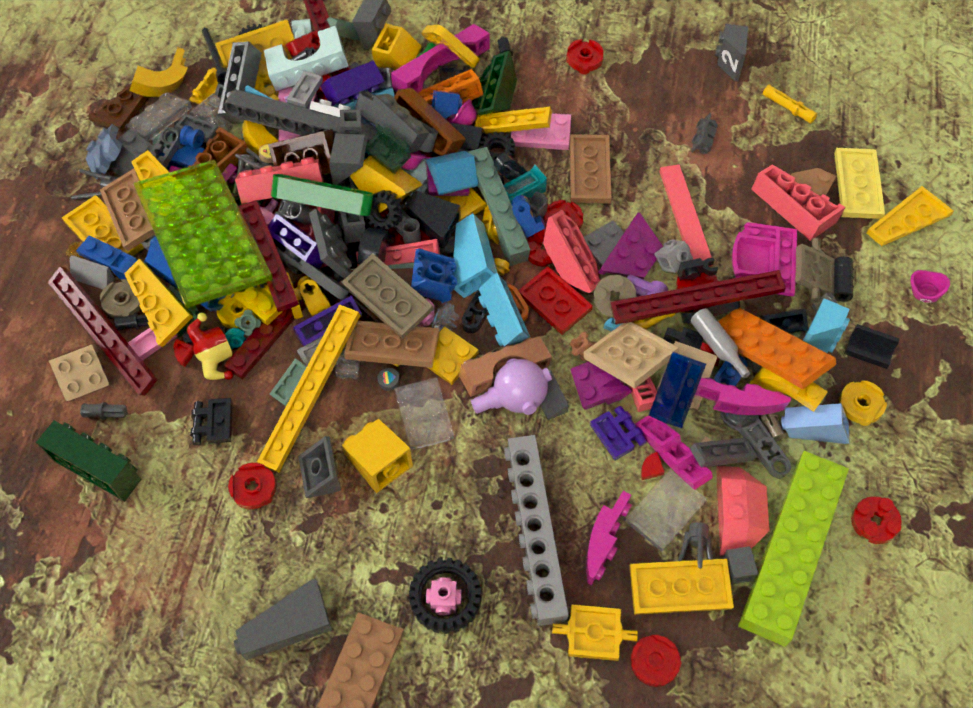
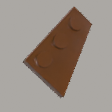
[87,83,148,132]

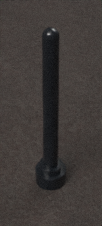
[202,27,227,85]

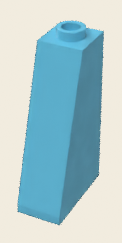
[454,213,497,298]

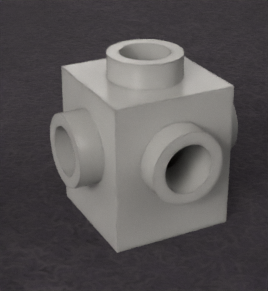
[655,239,693,273]

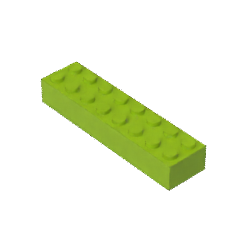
[738,451,849,647]

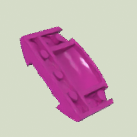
[732,222,797,297]

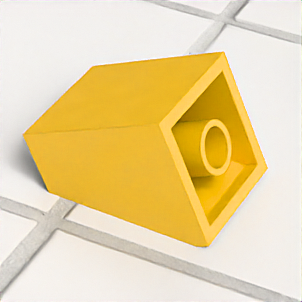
[350,155,423,213]
[342,419,413,494]

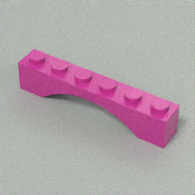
[391,24,490,93]

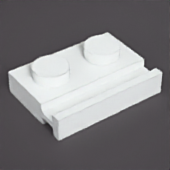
[310,99,351,117]

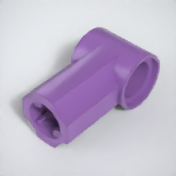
[627,274,668,297]

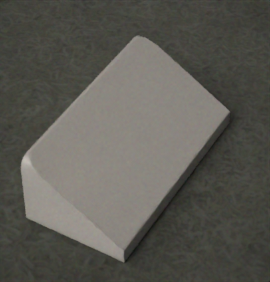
[70,256,115,289]

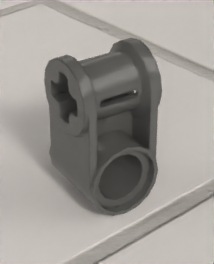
[274,199,314,225]

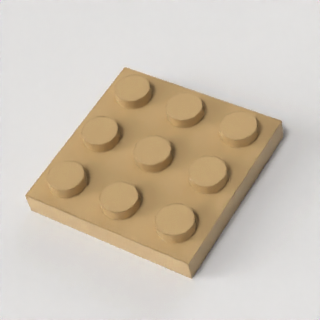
[584,322,679,388]

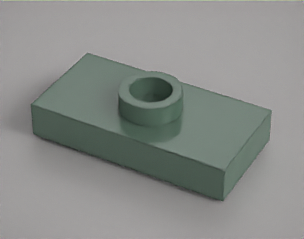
[270,358,307,406]

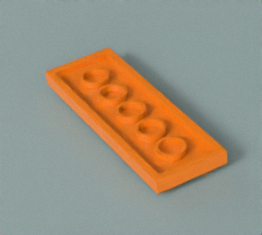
[718,308,836,389]

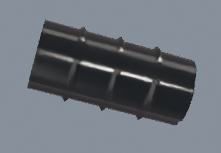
[833,256,854,302]

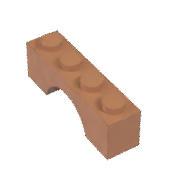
[459,336,552,397]

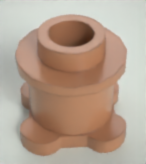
[570,332,595,361]

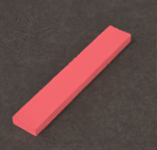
[659,164,712,267]

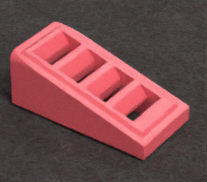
[628,377,661,412]

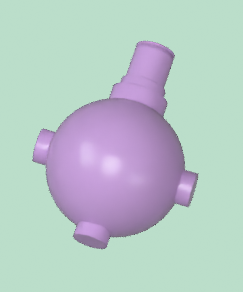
[471,359,552,415]

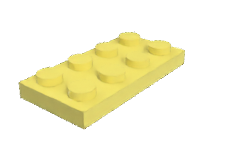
[834,148,885,219]

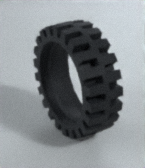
[409,558,482,634]

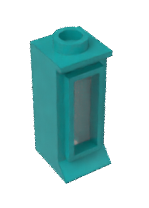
[503,165,547,205]

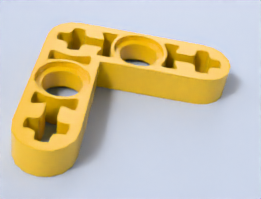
[421,25,480,68]

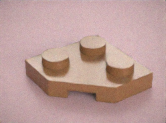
[791,168,837,196]

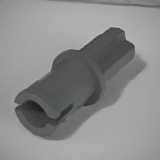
[80,402,128,420]

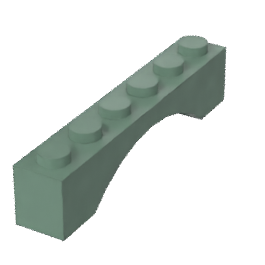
[468,147,530,266]

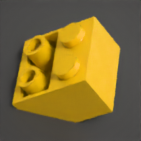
[372,23,422,70]

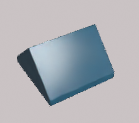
[426,151,478,195]

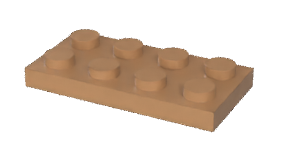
[570,134,611,203]
[100,169,163,251]
[344,321,439,368]
[317,612,404,708]

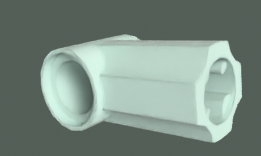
[292,19,312,39]

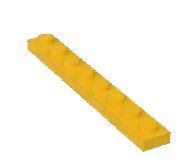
[257,305,361,473]

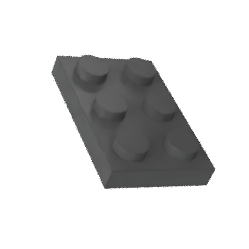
[309,209,352,279]

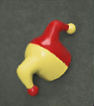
[187,313,233,380]

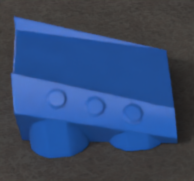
[411,248,457,304]

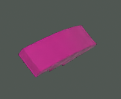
[635,413,713,490]

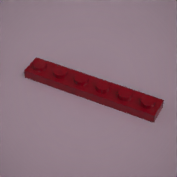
[237,200,299,313]

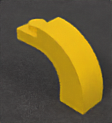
[130,47,188,97]
[242,94,279,155]
[749,367,828,412]

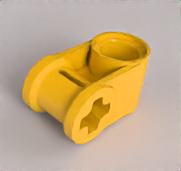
[297,276,331,317]

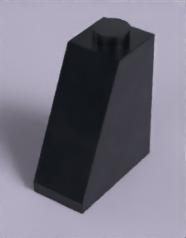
[405,190,461,249]

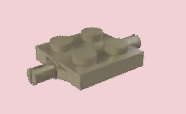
[795,238,834,303]

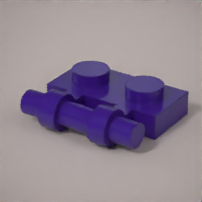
[590,406,647,460]

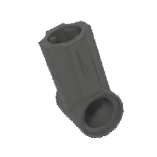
[386,209,421,244]

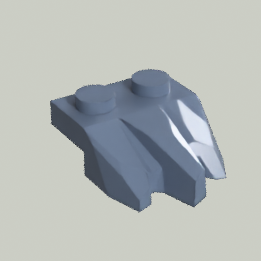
[86,124,122,179]

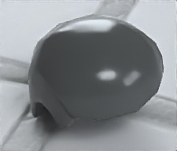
[525,192,548,218]

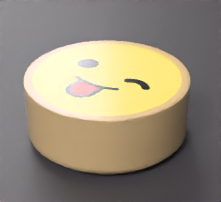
[259,144,273,163]

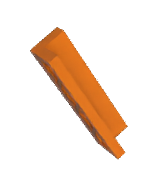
[418,69,484,106]

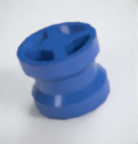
[179,125,204,149]

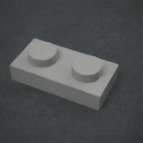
[287,71,323,108]

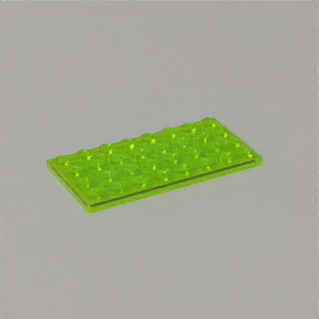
[133,160,272,308]

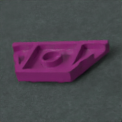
[598,212,663,279]

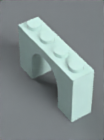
[264,26,348,91]

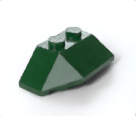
[472,51,517,116]

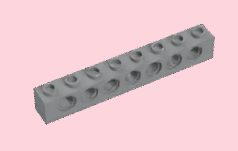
[504,435,568,626]

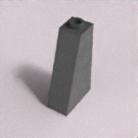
[234,578,332,660]

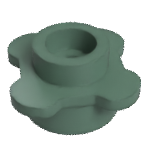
[235,310,261,336]

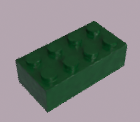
[36,420,142,502]

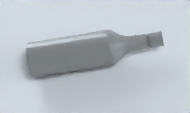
[691,308,750,378]

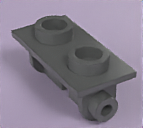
[691,113,718,154]

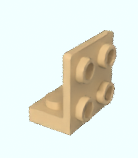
[49,344,109,401]

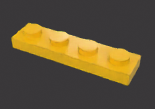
[475,107,552,134]

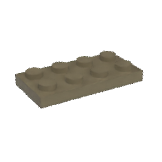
[342,253,434,339]

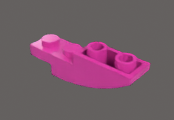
[693,377,791,415]
[586,490,632,585]

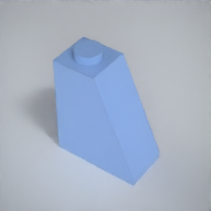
[781,403,850,444]

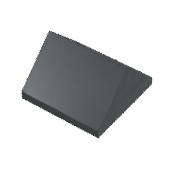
[330,133,368,185]
[298,436,341,498]

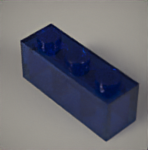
[648,352,706,428]

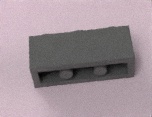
[365,94,429,154]

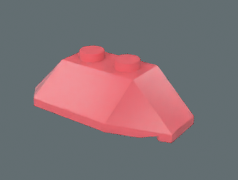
[543,210,601,293]
[716,466,769,556]

